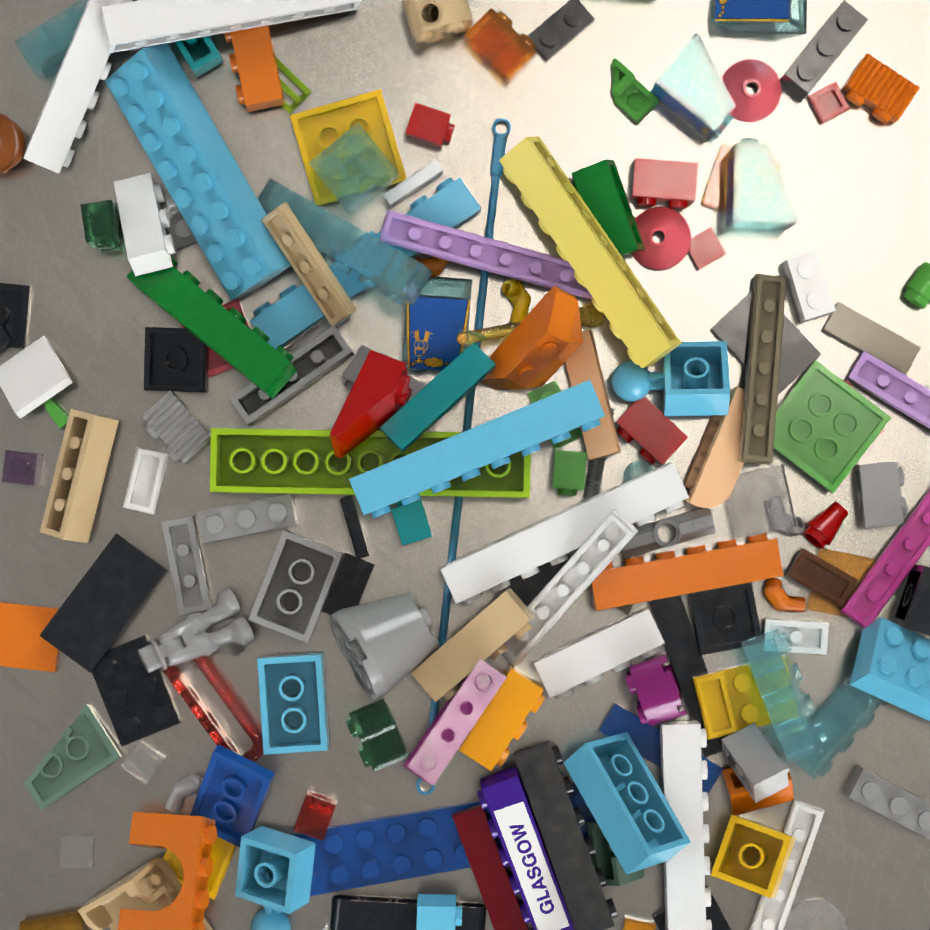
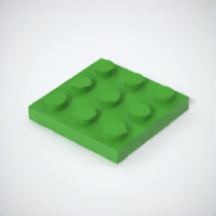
[774,360,892,493]

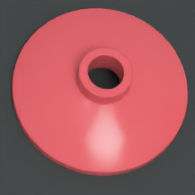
[719,59,782,122]
[633,207,691,270]

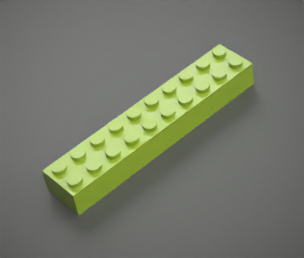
[210,428,531,498]

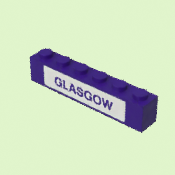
[477,766,575,930]

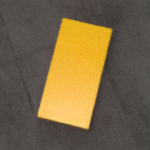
[692,670,738,740]

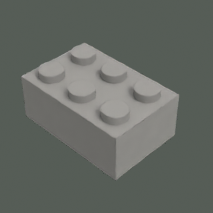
[248,530,345,643]

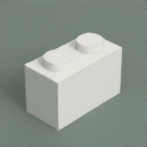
[781,250,836,322]

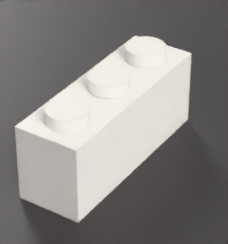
[114,173,176,276]

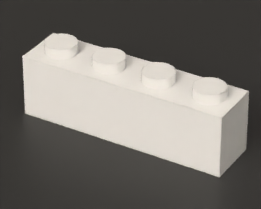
[533,607,665,700]

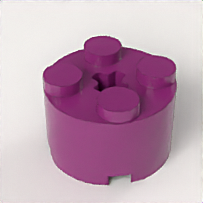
[625,654,687,727]

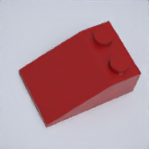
[330,349,412,459]

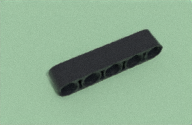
[330,895,486,930]

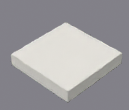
[0,336,73,419]

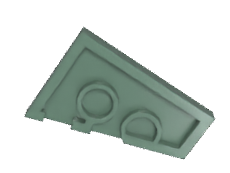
[24,704,123,810]

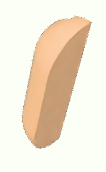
[684,387,744,508]

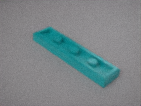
[380,342,496,453]

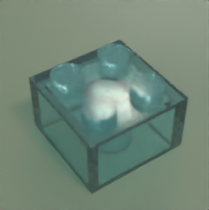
[308,123,400,217]

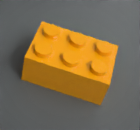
[459,664,545,771]

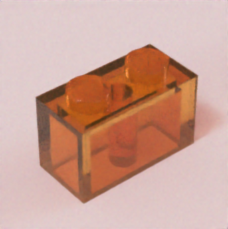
[464,8,536,84]

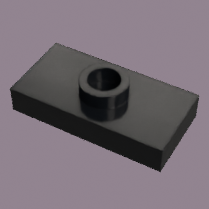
[322,553,375,615]

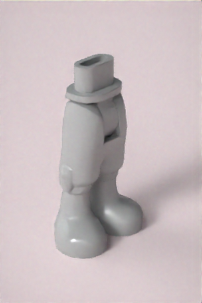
[138,588,254,673]

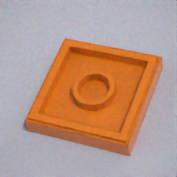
[0,602,59,672]

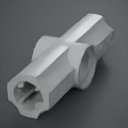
[622,508,716,559]

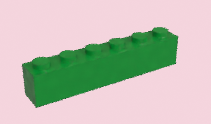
[126,257,297,399]

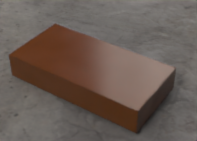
[786,548,858,607]

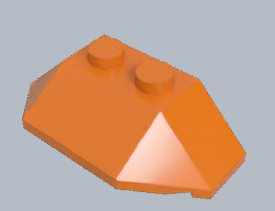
[480,286,583,390]

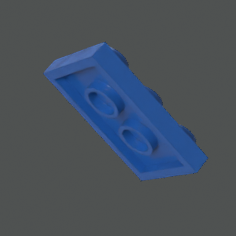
[190,744,275,848]

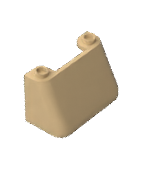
[78,857,213,930]

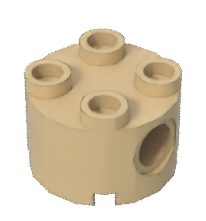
[402,0,473,44]

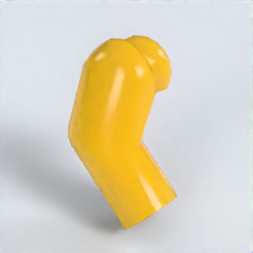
[501,279,531,324]

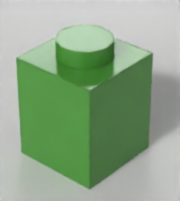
[551,450,587,496]

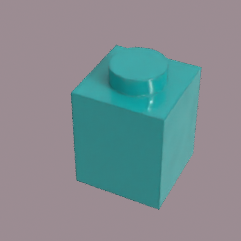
[391,500,433,546]

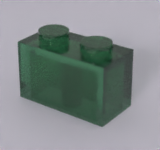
[80,200,125,253]

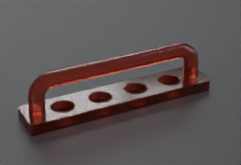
[160,656,263,762]

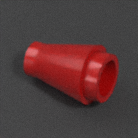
[803,502,849,549]

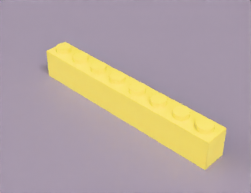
[499,136,682,368]

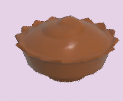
[0,113,25,174]

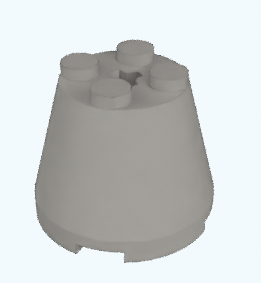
[329,592,440,700]

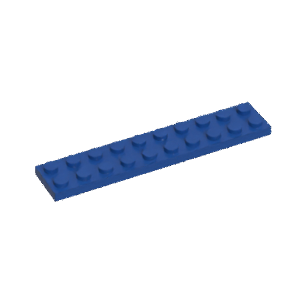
[289,783,595,896]

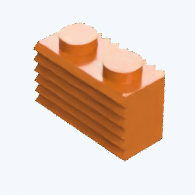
[842,53,919,124]

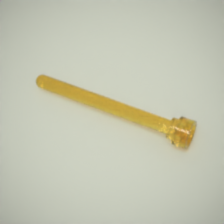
[456,302,604,345]

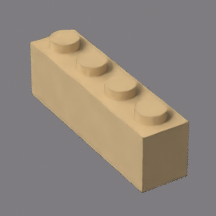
[40,409,119,543]
[411,588,535,703]

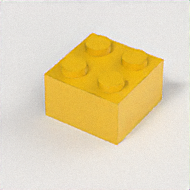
[710,814,796,898]

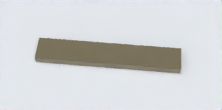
[738,273,787,465]

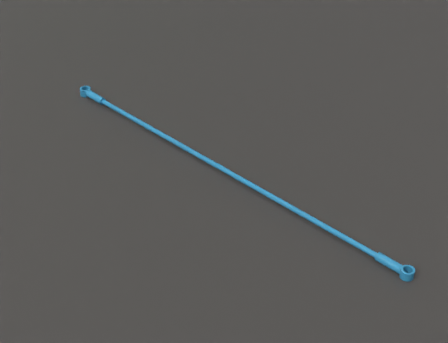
[416,118,511,795]

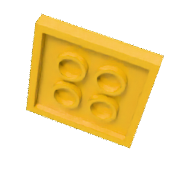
[290,89,407,208]

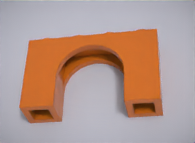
[118,812,217,930]

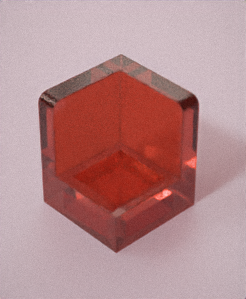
[293,790,338,840]

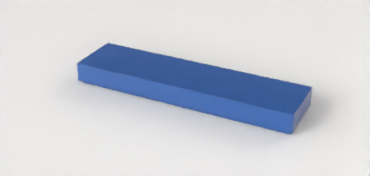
[598,702,723,794]

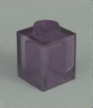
[2,450,44,485]

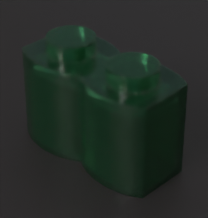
[346,697,410,772]

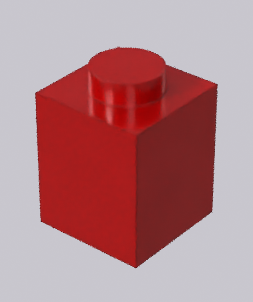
[405,102,455,149]

